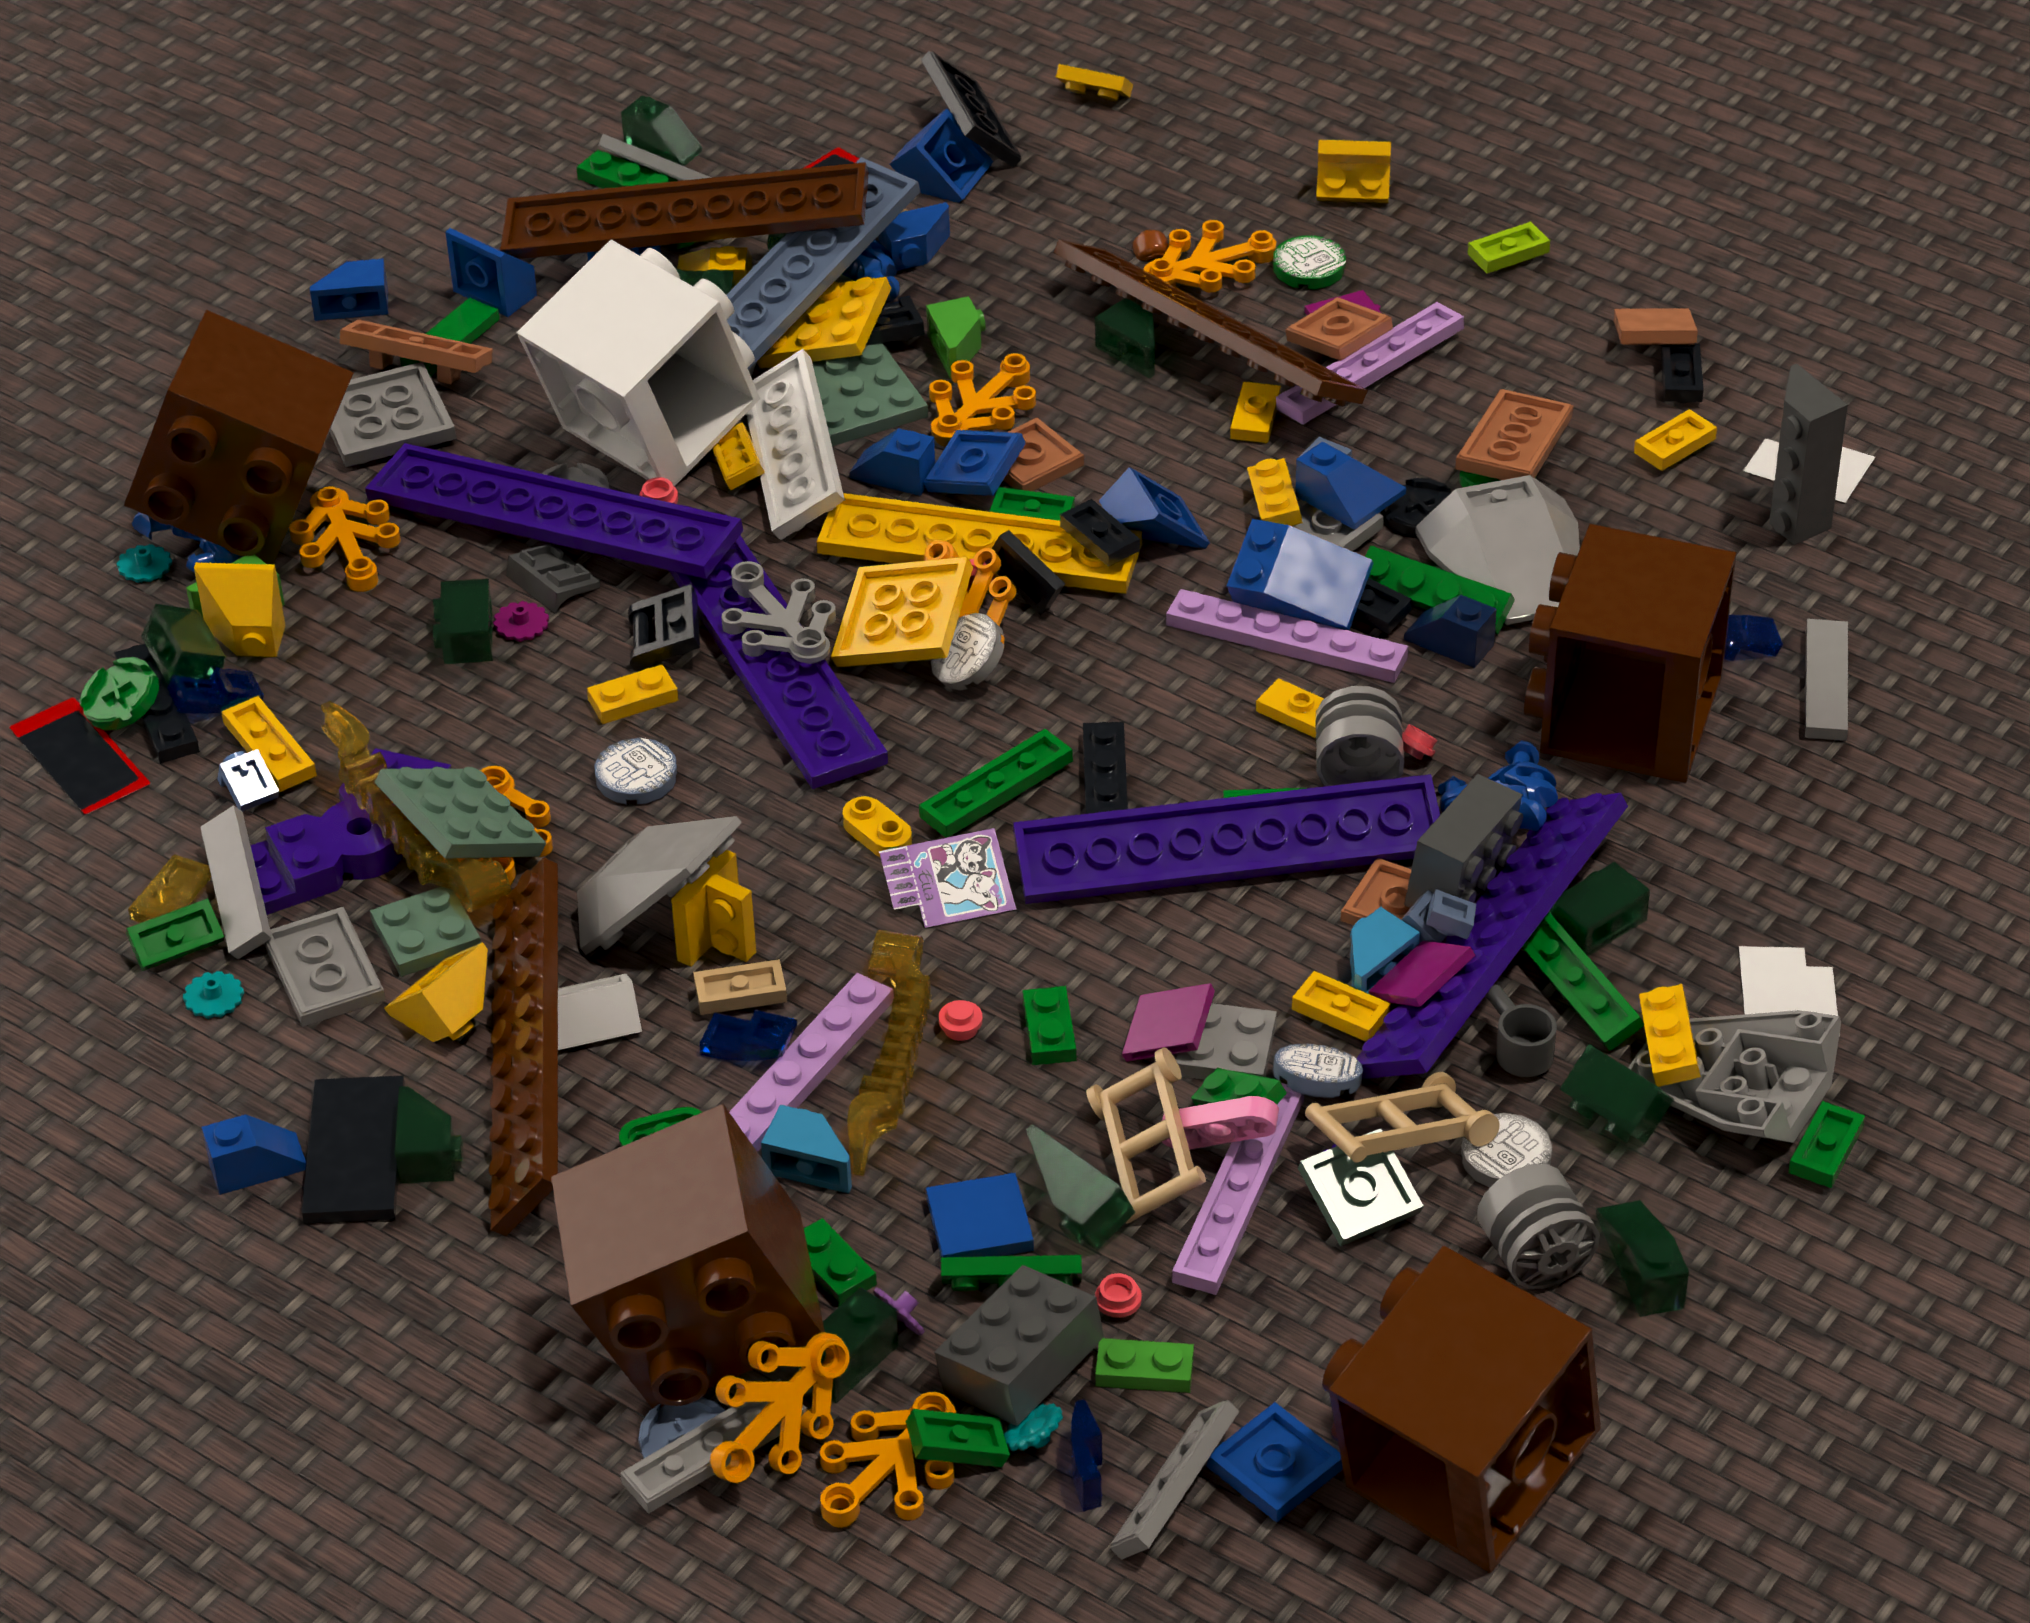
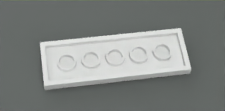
[746,349,845,540]

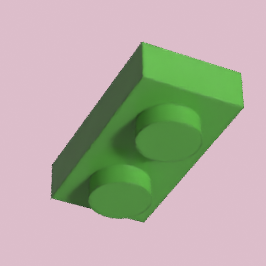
[1095,1338,1194,1393]

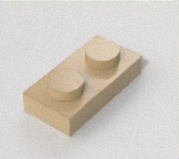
[693,959,787,1015]

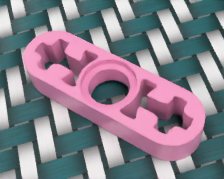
[1162,1096,1279,1150]

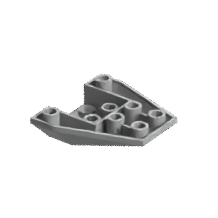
[1415,475,1580,625]
[577,816,742,955]
[1622,1010,1841,1143]

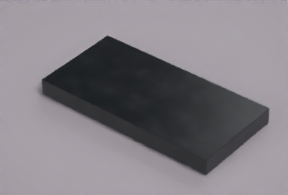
[921,51,1022,168]
[302,1075,405,1224]

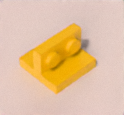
[1316,140,1391,203]
[671,850,757,967]

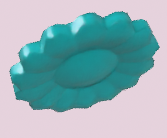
[117,544,172,583]
[183,971,244,1019]
[1004,1403,1063,1451]

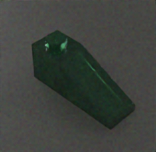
[1026,1124,1135,1251]
[1596,1200,1689,1317]

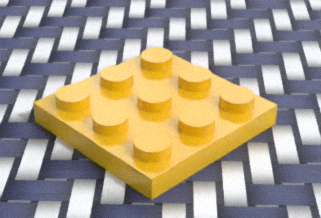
[757,276,892,368]
[831,557,973,667]

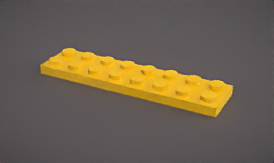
[817,493,1142,594]

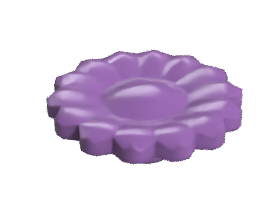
[873,1287,925,1335]

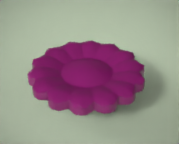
[493,601,549,642]

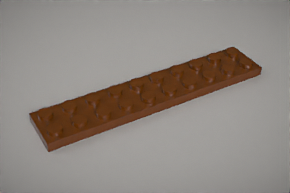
[500,162,869,259]
[1053,239,1368,406]
[488,857,558,1236]

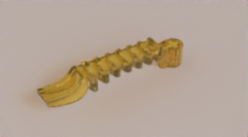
[321,701,511,912]
[847,929,931,1176]

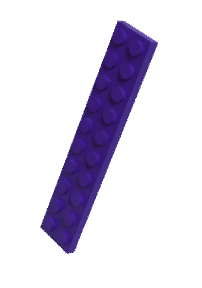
[365,443,743,579]
[669,514,888,789]
[1013,774,1440,904]
[1356,793,1628,1079]

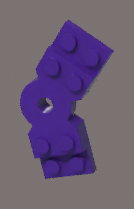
[250,748,451,915]

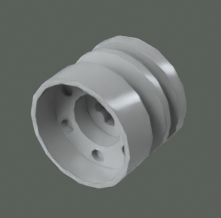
[1315,686,1404,786]
[1477,1164,1600,1289]

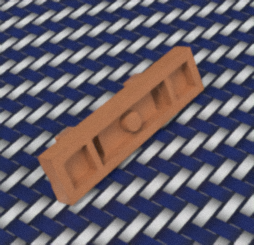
[340,319,493,384]

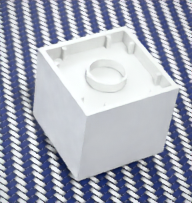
[516,239,760,486]

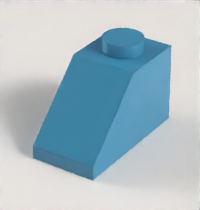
[1350,907,1420,994]
[761,1104,852,1194]

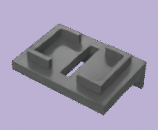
[506,543,600,613]

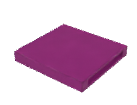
[1368,941,1476,1007]
[1122,983,1215,1062]

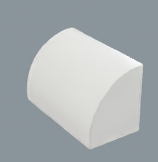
[558,974,642,1050]

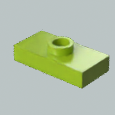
[1468,222,1550,274]

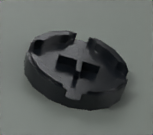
[1381,478,1451,538]

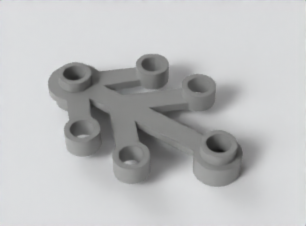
[721,561,836,664]

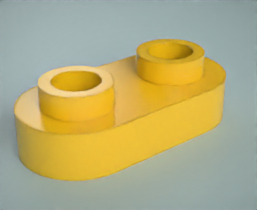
[843,796,912,857]

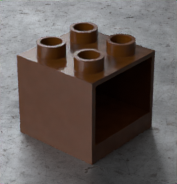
[124,310,354,564]
[1524,524,1737,783]
[551,1104,825,1409]
[1322,1245,1601,1573]

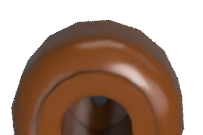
[1132,230,1169,262]

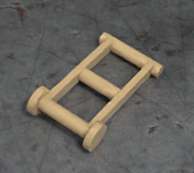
[1086,1047,1206,1224]
[1305,1072,1500,1163]

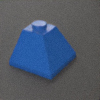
[890,108,994,203]
[445,228,537,317]
[1295,441,1406,530]
[1099,467,1210,549]

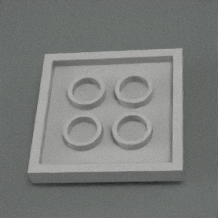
[329,362,456,467]

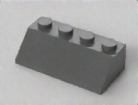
[1769,363,1848,545]

